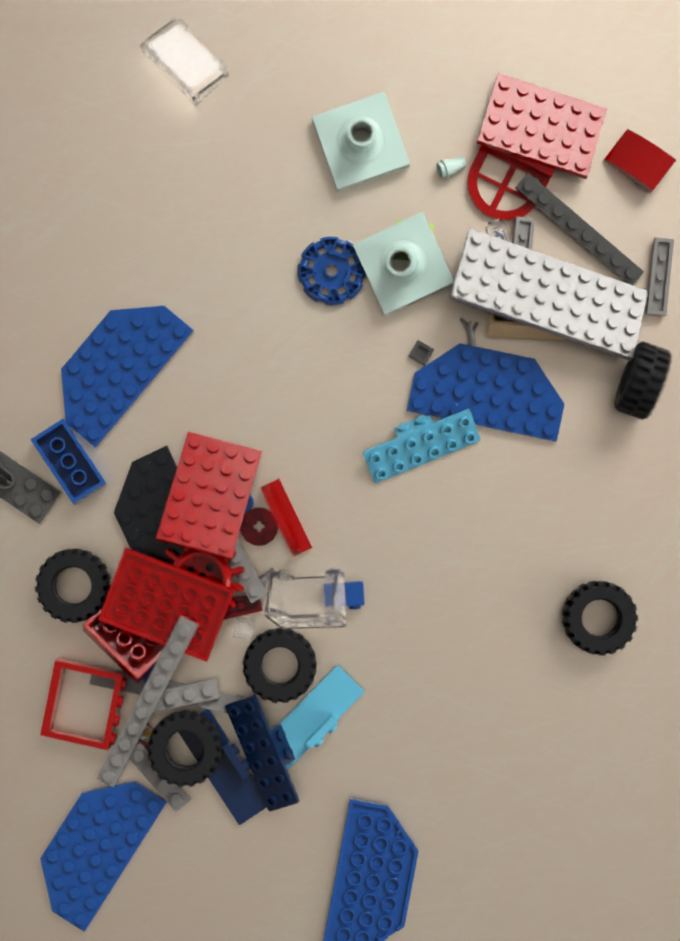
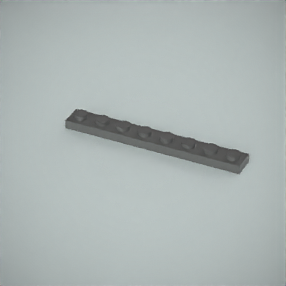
[515,173,644,285]

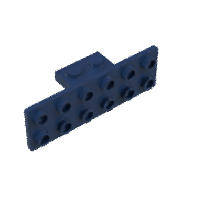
[225,695,300,811]
[178,709,267,825]

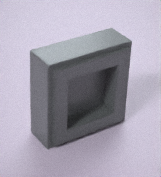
[408,340,434,366]

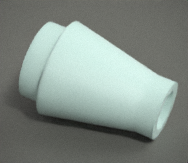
[436,156,466,178]

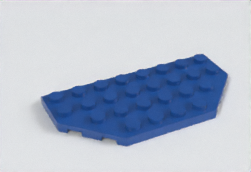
[61,306,194,448]
[407,343,565,442]
[40,780,167,932]
[323,798,419,941]

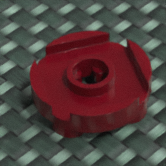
[240,507,278,546]

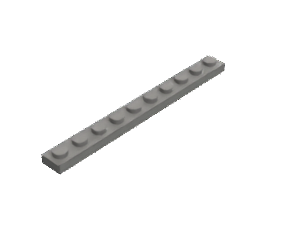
[97,616,198,787]

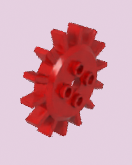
[164,547,245,609]

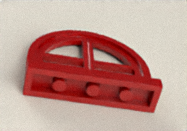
[467,145,555,221]
[261,479,312,557]

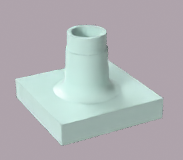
[312,92,410,192]
[353,212,455,315]

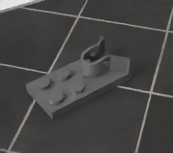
[0,451,62,524]

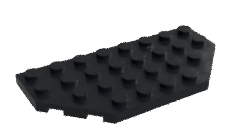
[114,446,214,578]

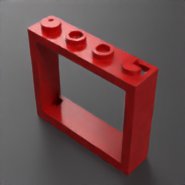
[40,657,127,750]

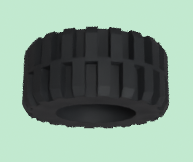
[614,341,672,420]
[35,548,111,623]
[562,581,638,656]
[243,628,317,703]
[147,710,223,787]

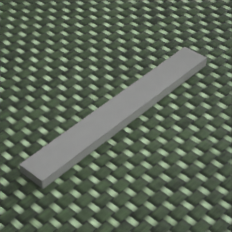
[90,665,244,713]

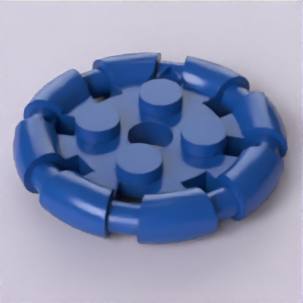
[297,236,366,305]

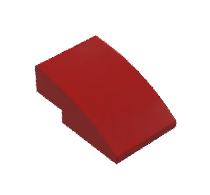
[604,129,676,193]

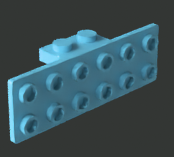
[363,409,481,483]
[279,665,364,770]

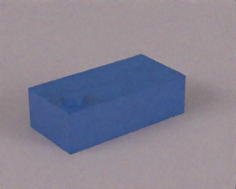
[30,419,106,505]

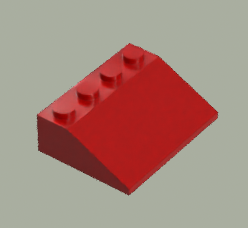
[83,607,165,684]

